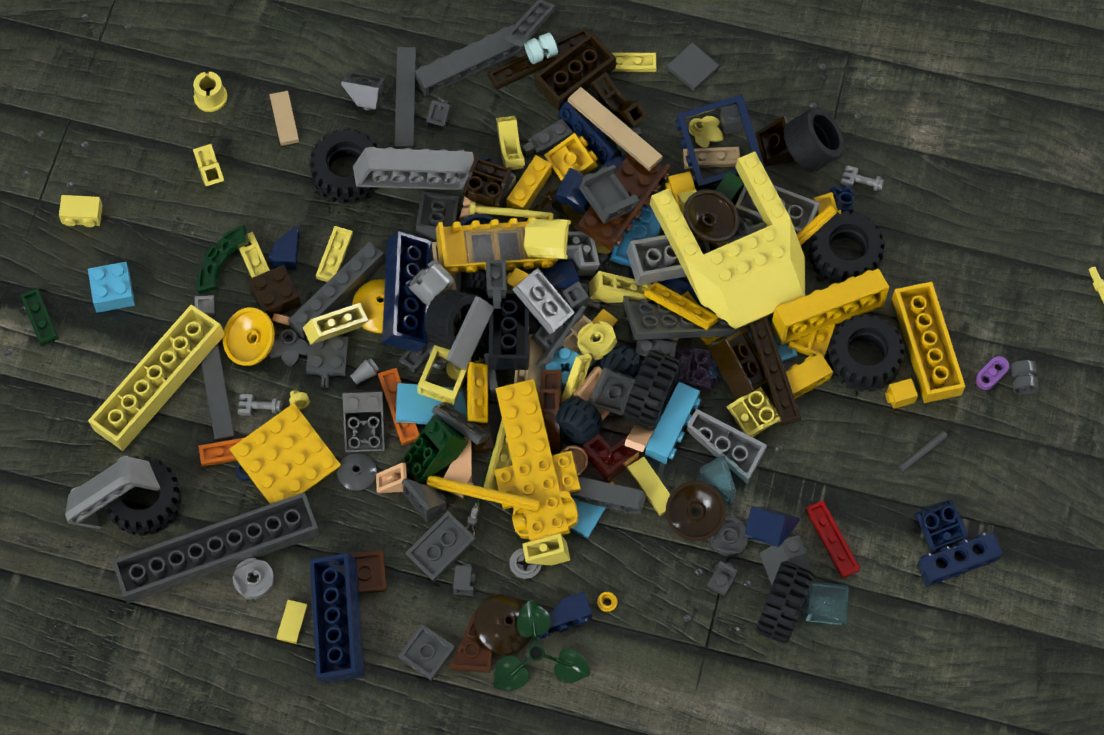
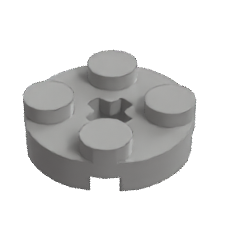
[233,558,274,600]

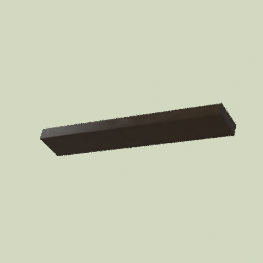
[487,28,589,90]
[748,316,801,426]

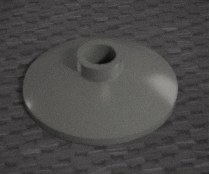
[337,453,377,491]

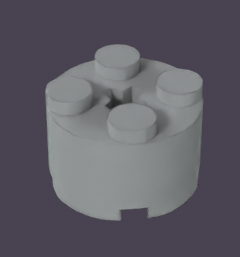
[408,259,455,305]

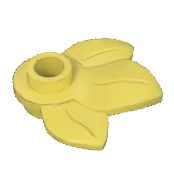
[689,116,723,148]

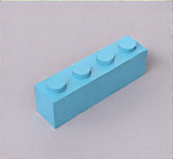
[645,382,701,464]

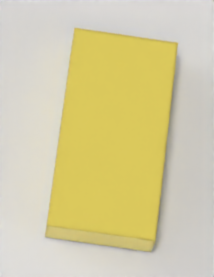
[277,600,308,644]

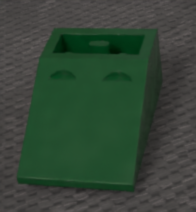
[401,415,468,483]

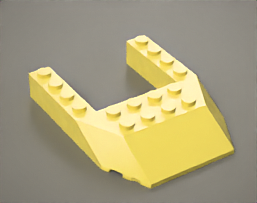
[650,152,805,330]

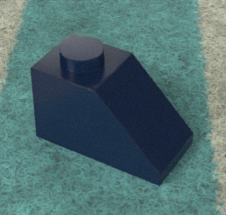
[269,227,300,270]

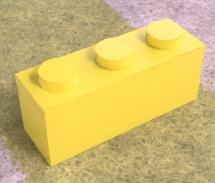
[303,303,368,345]

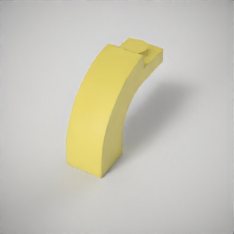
[496,116,525,170]

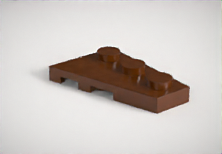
[449,610,492,673]

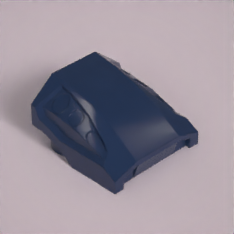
[554,168,591,216]
[914,500,968,553]

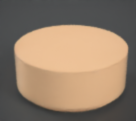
[272,313,290,325]

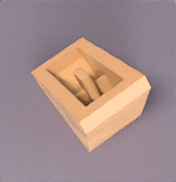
[376,463,407,493]

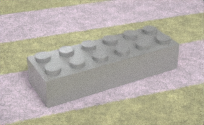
[353,147,474,190]

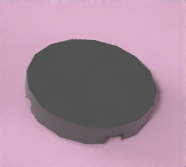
[709,517,749,556]

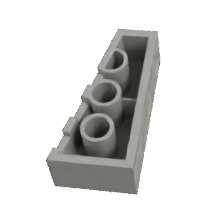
[687,409,767,484]

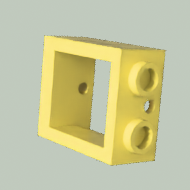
[417,345,471,406]

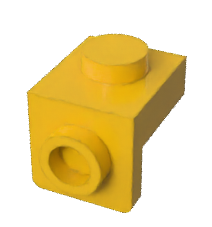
[813,192,842,215]

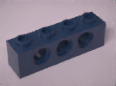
[917,533,1003,587]

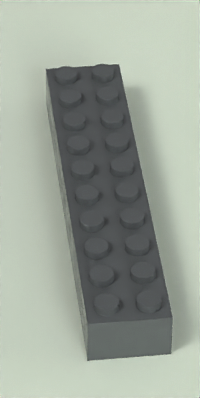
[112,492,320,604]

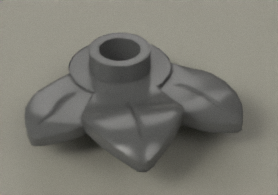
[270,329,308,367]

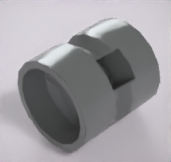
[1011,360,1039,395]

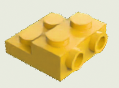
[544,133,598,181]

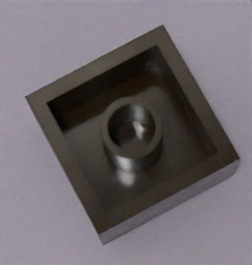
[248,265,301,319]

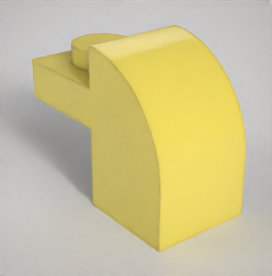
[193,144,224,186]

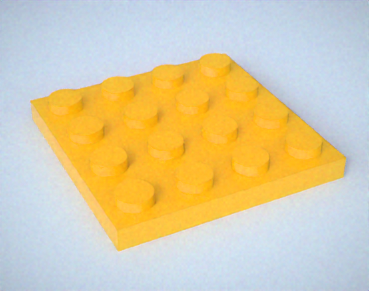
[229,403,341,504]

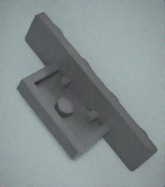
[531,305,585,367]

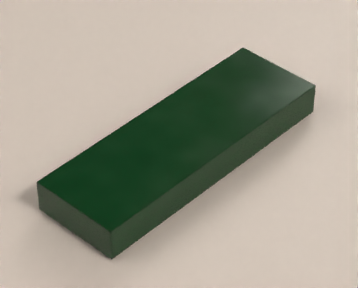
[20,288,59,346]

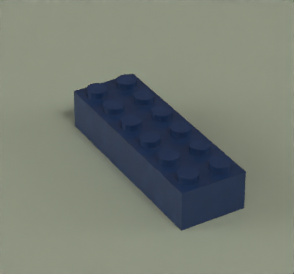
[382,231,432,353]
[310,553,364,684]

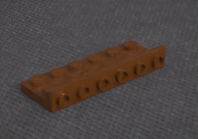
[576,154,671,251]

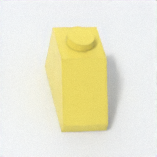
[523,533,570,566]

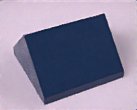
[745,506,800,547]

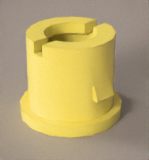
[193,72,227,112]

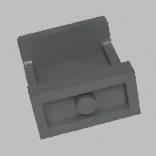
[579,165,639,224]

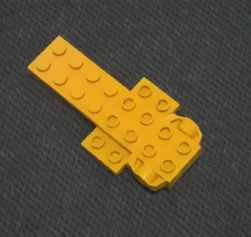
[494,379,581,541]

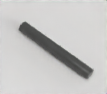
[899,431,948,472]

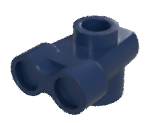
[830,186,854,214]

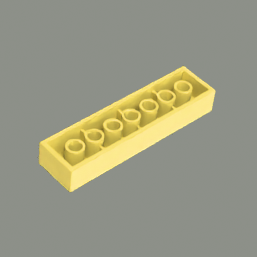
[88,305,225,451]

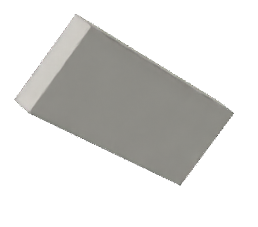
[446,296,494,370]

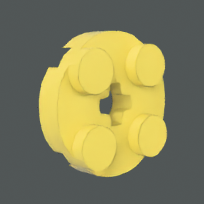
[577,321,617,360]

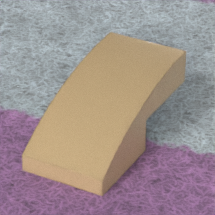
[563,314,594,353]

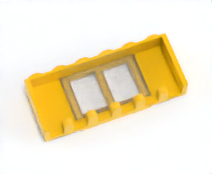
[436,215,558,275]

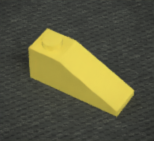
[589,271,651,303]

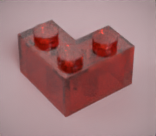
[583,434,639,482]

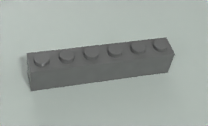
[415,25,524,97]
[288,241,384,340]

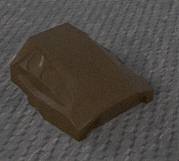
[462,156,512,207]

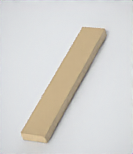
[568,87,663,171]

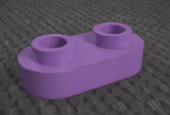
[976,356,1009,390]

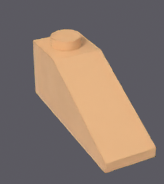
[444,436,474,498]

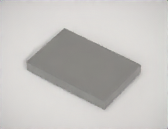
[512,268,575,334]

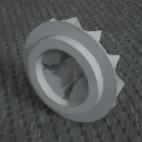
[509,548,542,580]

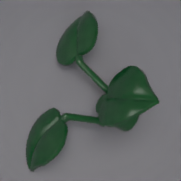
[493,600,590,690]

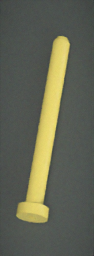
[469,202,554,219]

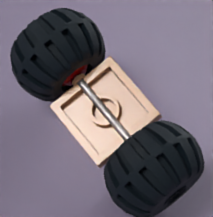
[556,344,643,445]

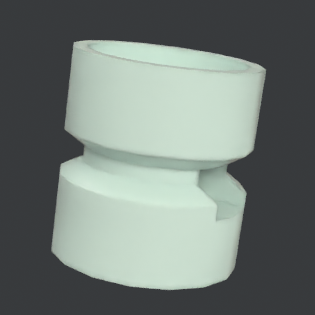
[524,32,558,64]

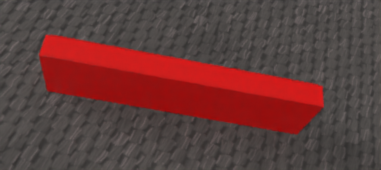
[805,500,860,579]

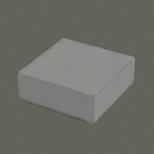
[195,295,215,316]

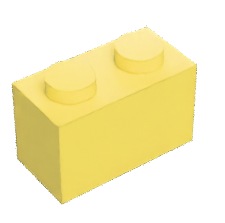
[59,195,103,227]

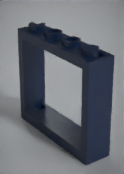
[674,94,765,189]

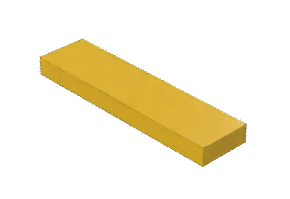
[644,282,719,330]

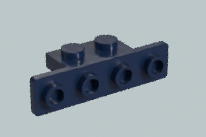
[558,101,616,164]

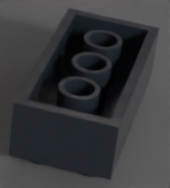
[489,290,529,370]

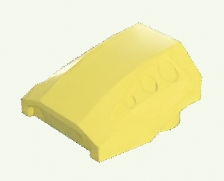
[524,218,571,259]
[727,387,780,437]

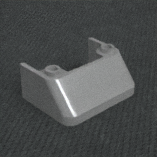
[65,456,160,529]

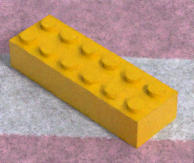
[770,269,889,345]
[892,282,965,403]

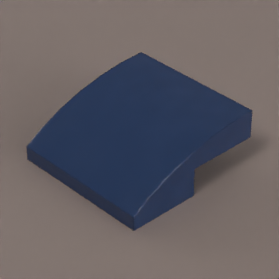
[542,260,580,290]

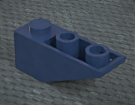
[537,592,592,639]

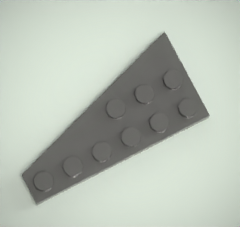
[623,296,749,340]

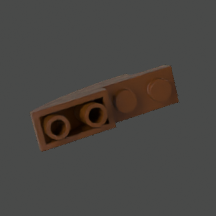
[540,370,562,450]

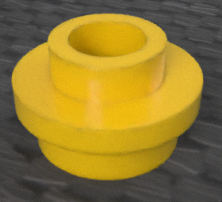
[597,592,617,612]

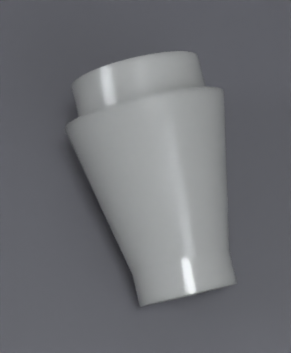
[350,358,380,385]

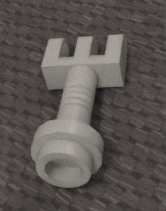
[840,166,885,191]
[237,394,282,416]

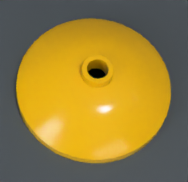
[352,279,385,333]
[223,308,275,366]

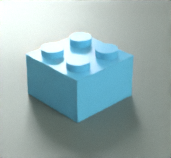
[88,262,135,313]

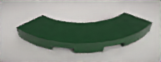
[197,225,249,294]

